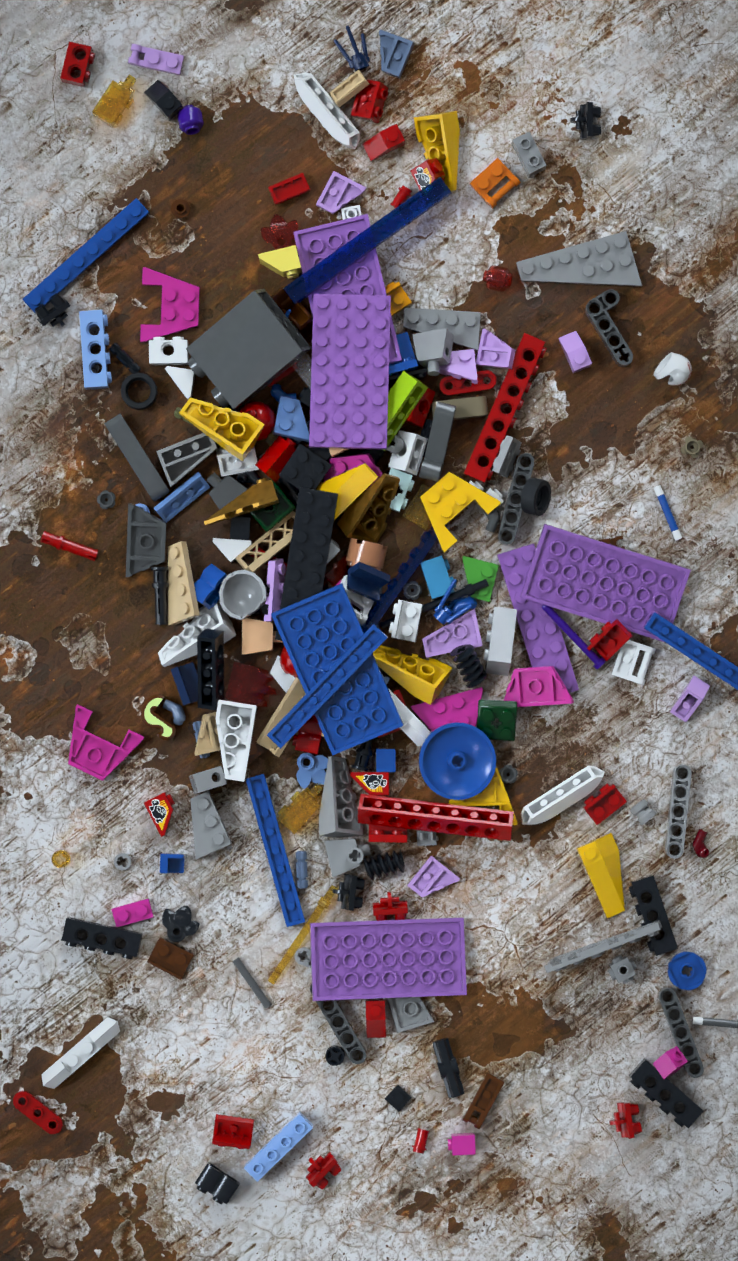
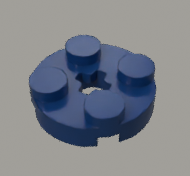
[667,951,707,990]

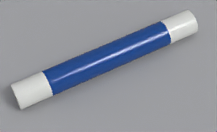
[654,485,682,541]

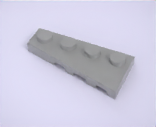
[403,308,481,351]
[387,997,434,1033]

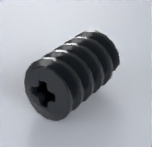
[450,644,487,688]
[363,849,405,881]

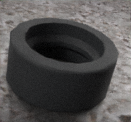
[121,373,158,410]
[521,478,551,516]

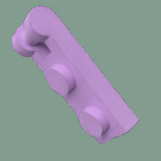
[128,44,184,75]

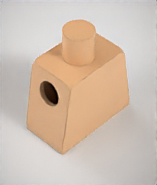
[242,618,283,655]

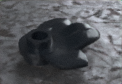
[162,906,200,942]

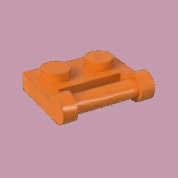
[469,158,521,209]

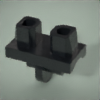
[570,102,601,140]
[34,293,71,327]
[333,874,365,911]

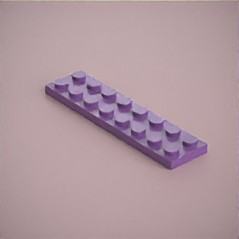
[497,543,579,693]

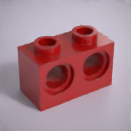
[60,41,95,87]

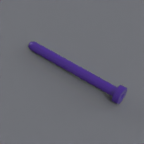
[542,604,606,670]

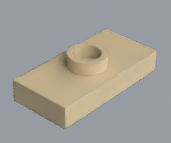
[329,70,369,108]

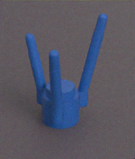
[434,579,472,625]

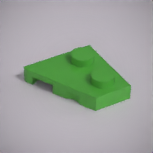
[462,556,499,602]

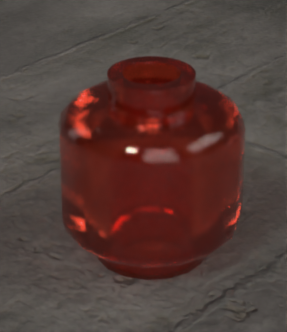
[483,265,513,292]

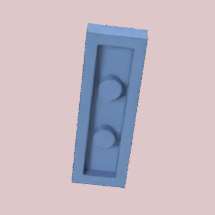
[154,472,210,523]

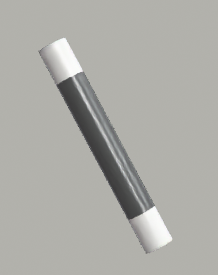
[692,1017,738,1028]

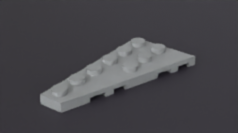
[516,231,642,287]
[544,920,662,973]

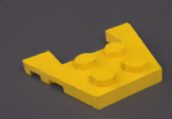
[420,472,501,553]
[449,767,517,825]

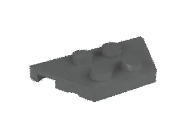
[126,503,166,577]

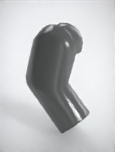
[483,509,500,533]

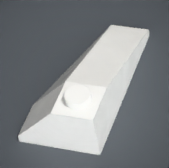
[158,602,236,667]
[215,700,257,782]

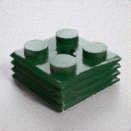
[249,479,295,532]
[477,700,517,741]

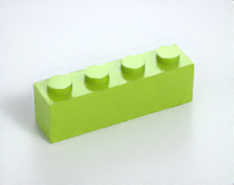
[382,371,428,451]

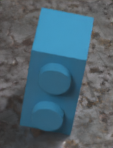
[420,556,456,600]

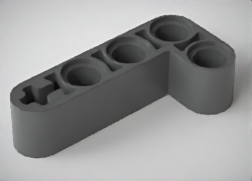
[585,289,633,367]
[419,402,456,482]

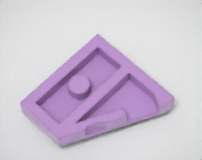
[316,171,366,214]
[476,329,516,369]
[407,856,460,898]

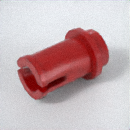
[390,185,412,211]
[412,1128,430,1154]

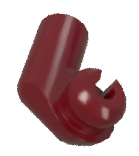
[692,829,709,858]

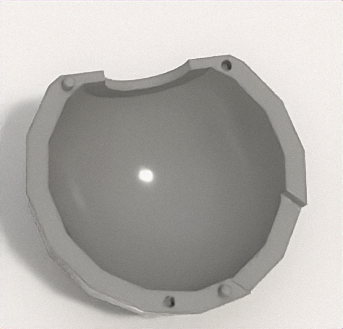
[219,570,267,620]

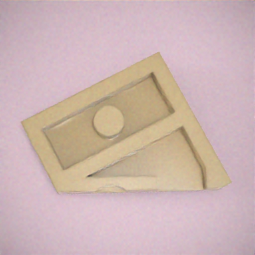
[195,712,220,756]

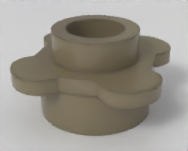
[681,436,703,458]

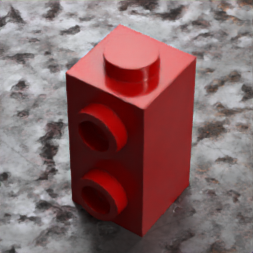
[255,436,296,482]

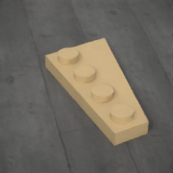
[168,541,200,626]

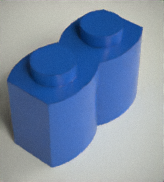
[194,564,227,610]

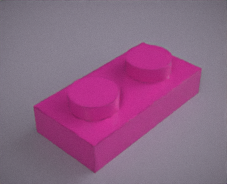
[111,898,154,927]

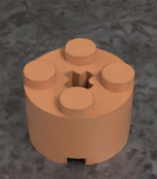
[345,538,388,571]

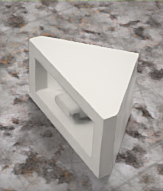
[165,366,195,400]
[213,538,252,563]

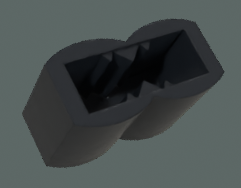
[195,1162,240,1205]

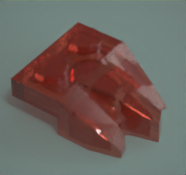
[225,662,277,707]

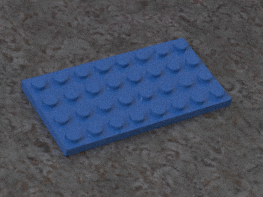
[271,583,404,756]

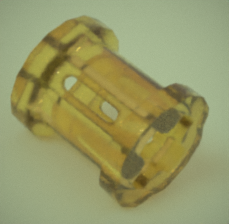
[52,850,71,868]

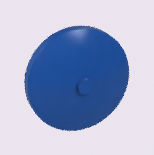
[419,722,496,800]

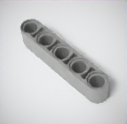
[665,765,692,859]

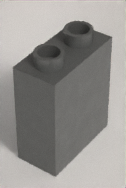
[186,289,312,409]

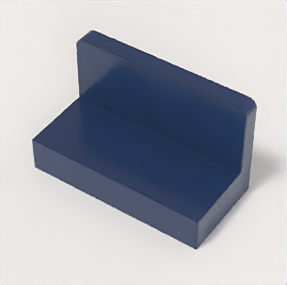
[347,562,390,602]
[171,662,198,706]

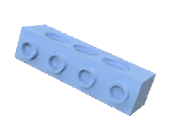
[79,310,112,390]
[244,1112,313,1182]

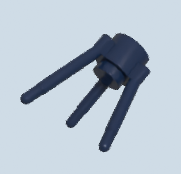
[334,25,370,72]

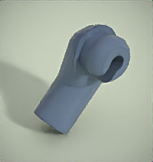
[163,699,186,725]

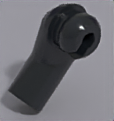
[237,471,261,485]

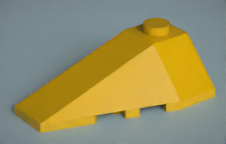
[414,111,460,192]
[179,398,265,461]
[316,463,378,521]
[373,645,452,705]
[576,833,625,918]

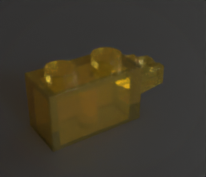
[92,74,136,128]
[278,783,323,834]

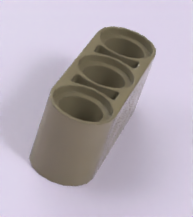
[431,396,488,420]

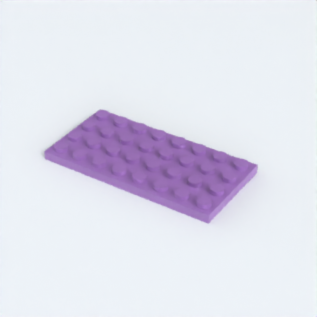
[293,214,402,364]
[309,294,391,450]
[520,524,691,642]
[310,918,467,1001]

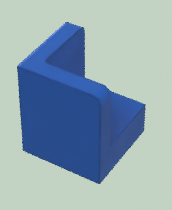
[376,749,396,772]
[160,853,185,873]

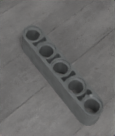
[104,414,170,502]
[498,453,534,546]
[310,983,366,1064]
[658,987,704,1078]

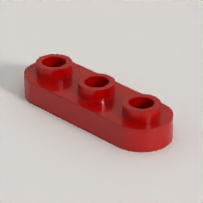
[439,370,497,396]
[13,1091,63,1134]

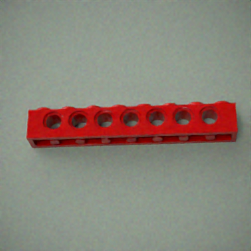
[463,333,547,484]
[358,794,514,841]

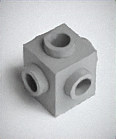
[608,955,637,984]

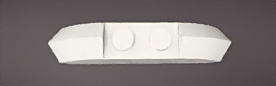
[294,73,360,150]
[388,688,431,747]
[521,766,605,825]
[42,1017,120,1089]

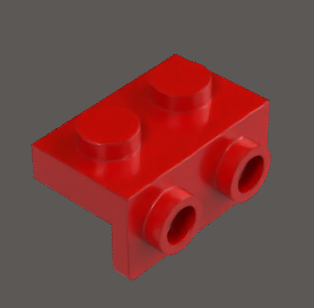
[587,619,633,661]
[212,1114,254,1149]

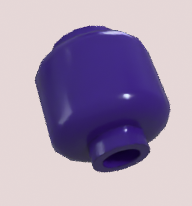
[177,105,204,135]

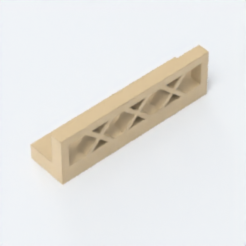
[235,511,296,573]
[256,677,305,757]

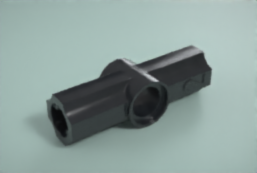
[432,1038,465,1098]

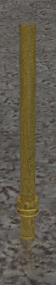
[268,885,338,985]

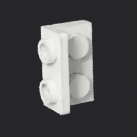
[216,446,259,477]
[389,600,423,642]

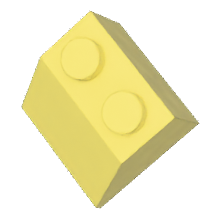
[258,245,302,279]

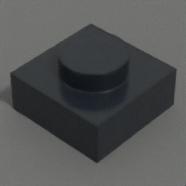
[385,1084,412,1112]

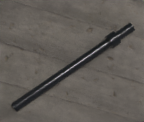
[380,579,489,630]

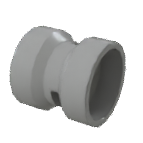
[630,799,657,825]

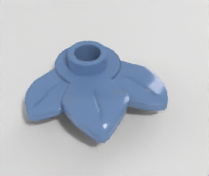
[296,753,328,789]

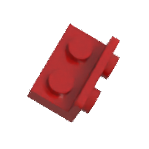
[351,80,388,124]
[583,783,627,825]
[368,824,407,843]

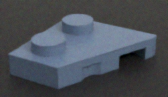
[379,30,414,79]

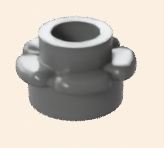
[97,490,116,509]
[403,581,422,600]
[499,765,518,784]

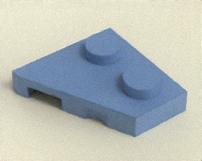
[273,396,309,442]

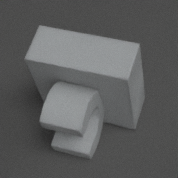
[417,830,437,846]

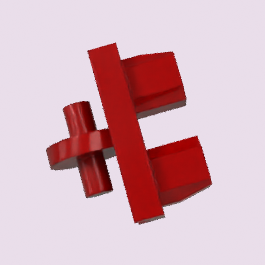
[373,892,408,921]
[609,1102,642,1139]
[306,1152,341,1189]

